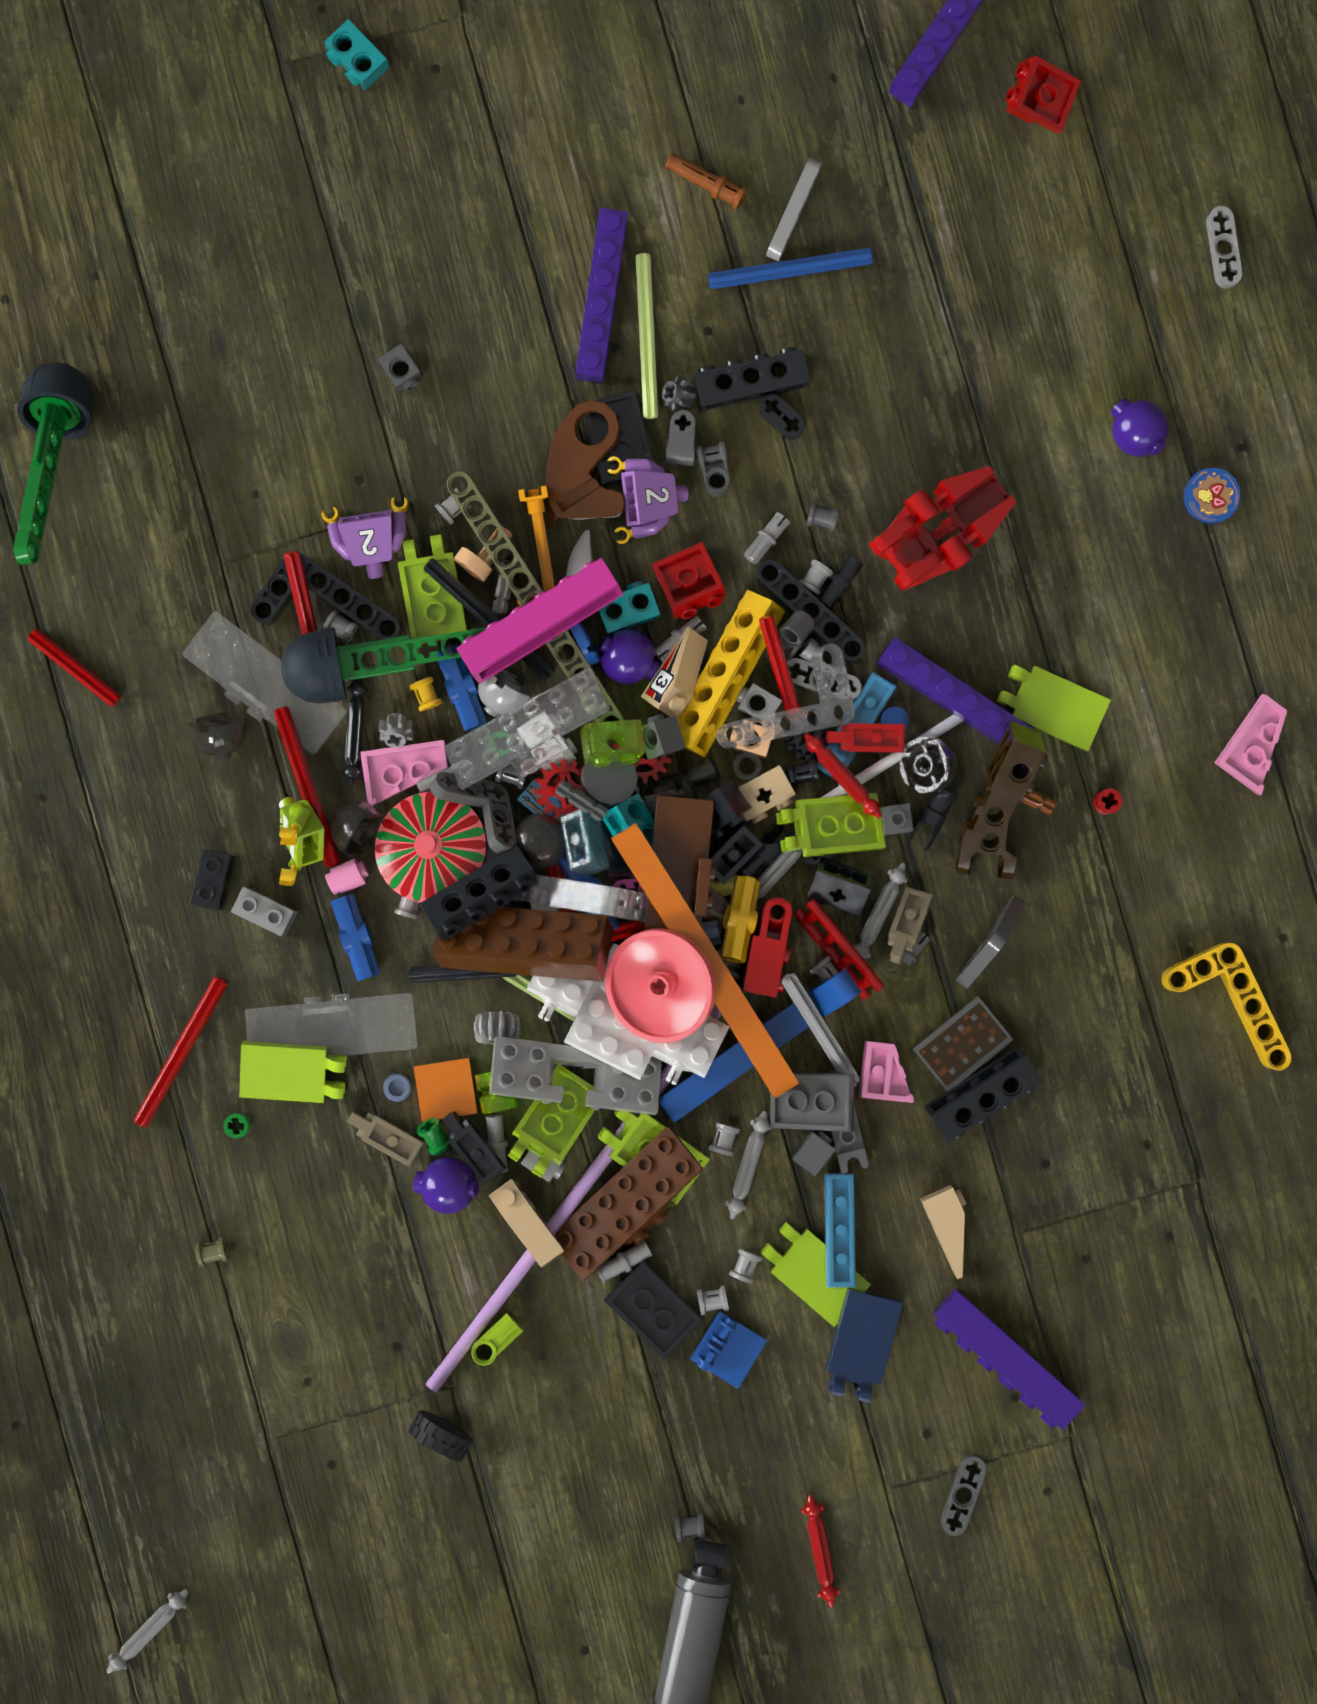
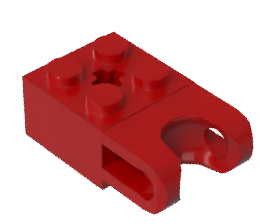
[741,898,792,997]

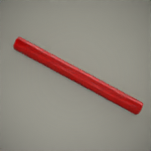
[274,706,340,868]
[134,977,228,1127]

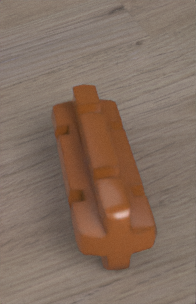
[1022,790,1056,814]

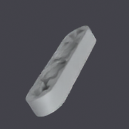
[766,157,822,262]

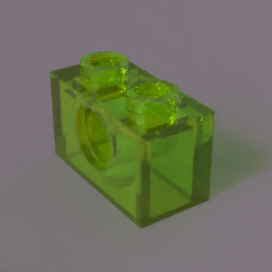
[580,719,645,767]

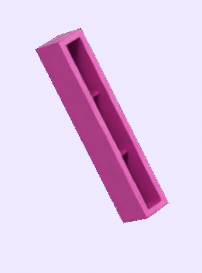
[456,558,624,684]

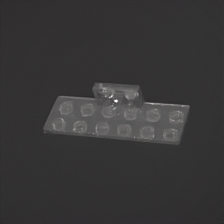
[182,611,347,755]
[444,667,609,789]
[245,993,418,1056]

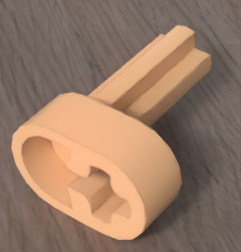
[453,525,512,582]

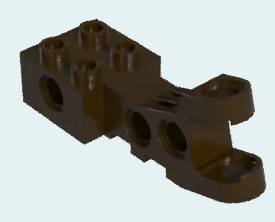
[956,721,1048,880]

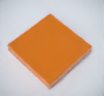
[414,1057,478,1122]

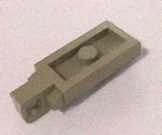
[888,887,933,965]
[347,1111,424,1167]

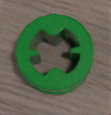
[223,1113,251,1139]

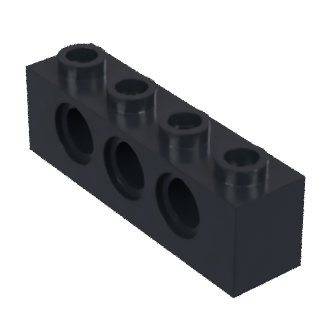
[693,347,811,411]
[419,845,538,942]
[923,1046,1042,1143]

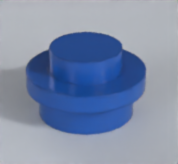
[881,707,909,730]

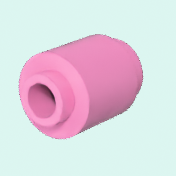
[325,858,369,895]

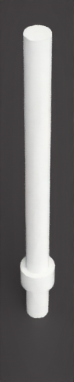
[821,714,963,798]

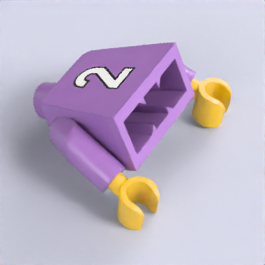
[607,456,688,544]
[322,497,408,579]

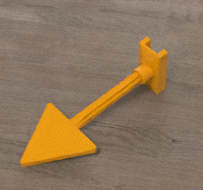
[517,486,570,652]

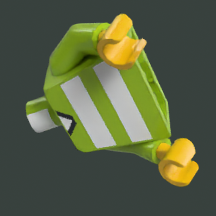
[279,797,324,886]

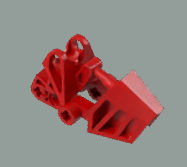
[868,466,1016,591]

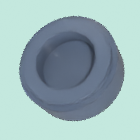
[383,1073,412,1102]

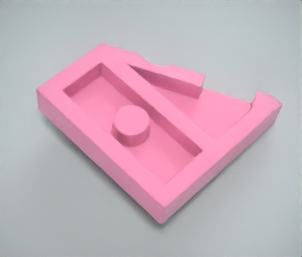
[859,1041,914,1103]

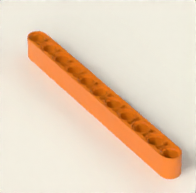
[611,823,799,1099]

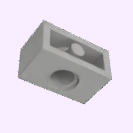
[231,887,298,937]

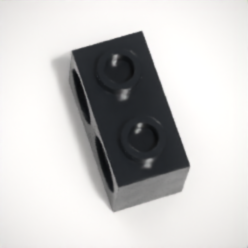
[190,849,236,911]

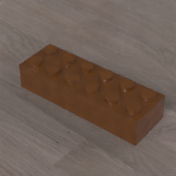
[432,907,614,982]

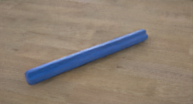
[708,248,873,289]

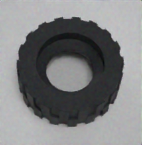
[408,1410,473,1462]

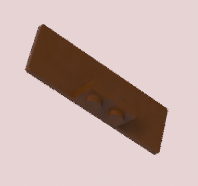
[644,796,716,930]
[555,1127,703,1280]

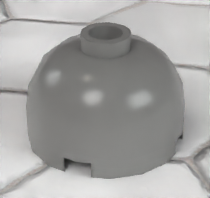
[478,669,535,718]

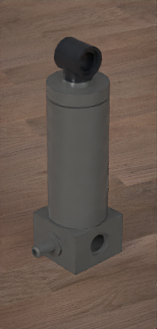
[650,1539,732,1704]

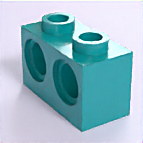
[324,19,389,91]
[598,581,660,636]
[603,793,655,848]

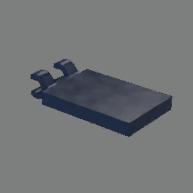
[825,1288,903,1403]

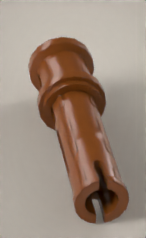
[665,152,748,211]

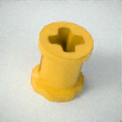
[409,677,442,712]

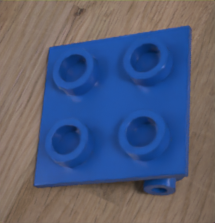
[690,1311,767,1389]

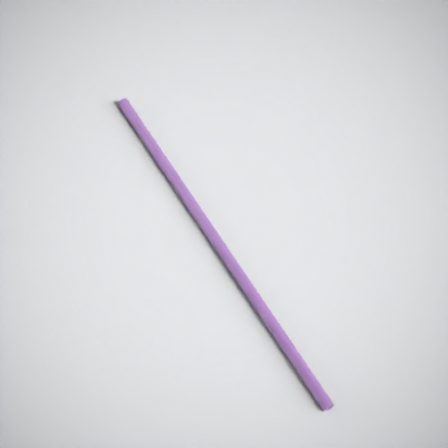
[426,986,741,1392]

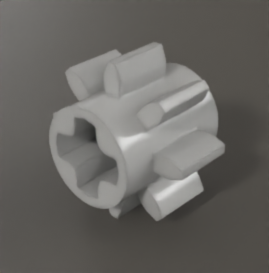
[379,713,413,748]

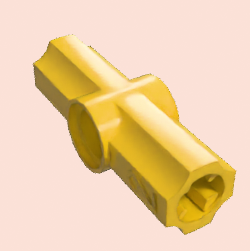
[720,876,760,964]

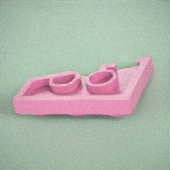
[1214,694,1287,795]
[361,740,448,808]

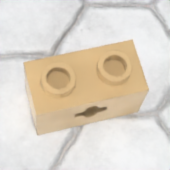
[738,765,796,824]

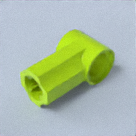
[471,1313,523,1366]

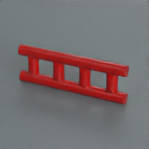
[793,898,885,1001]

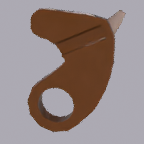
[545,400,625,528]

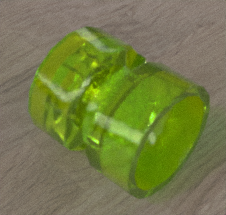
[475,1071,518,1114]

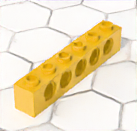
[677,590,785,758]

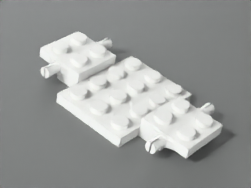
[527,943,729,1085]

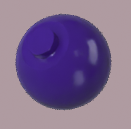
[1111,398,1169,457]
[598,629,661,685]
[413,1157,479,1214]

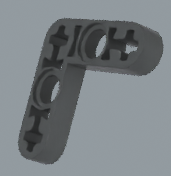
[430,772,517,855]
[955,895,1026,989]

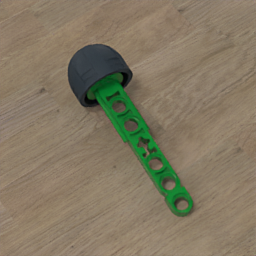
[14,362,94,565]
[281,628,486,704]

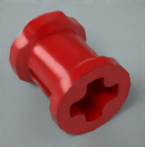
[1093,788,1122,815]

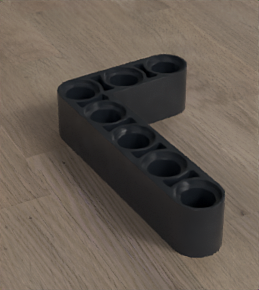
[250,552,402,640]

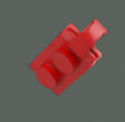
[826,723,905,753]

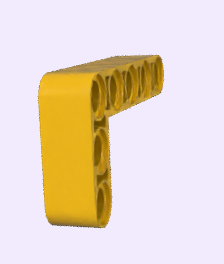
[1161,943,1292,1071]

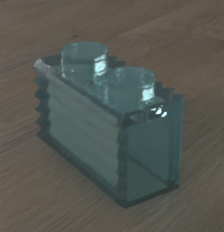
[560,810,610,876]

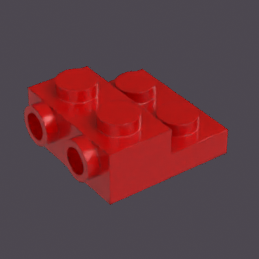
[1005,56,1081,134]
[651,542,727,619]

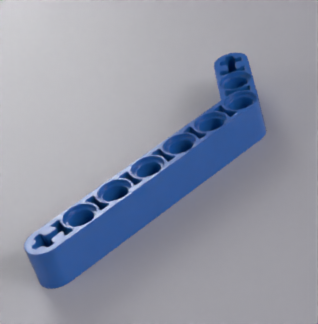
[659,968,862,1123]

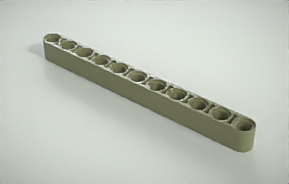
[447,472,624,736]

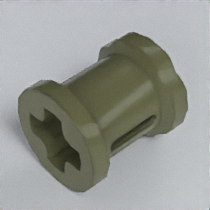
[195,1237,229,1268]

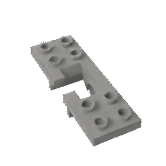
[489,1036,662,1115]

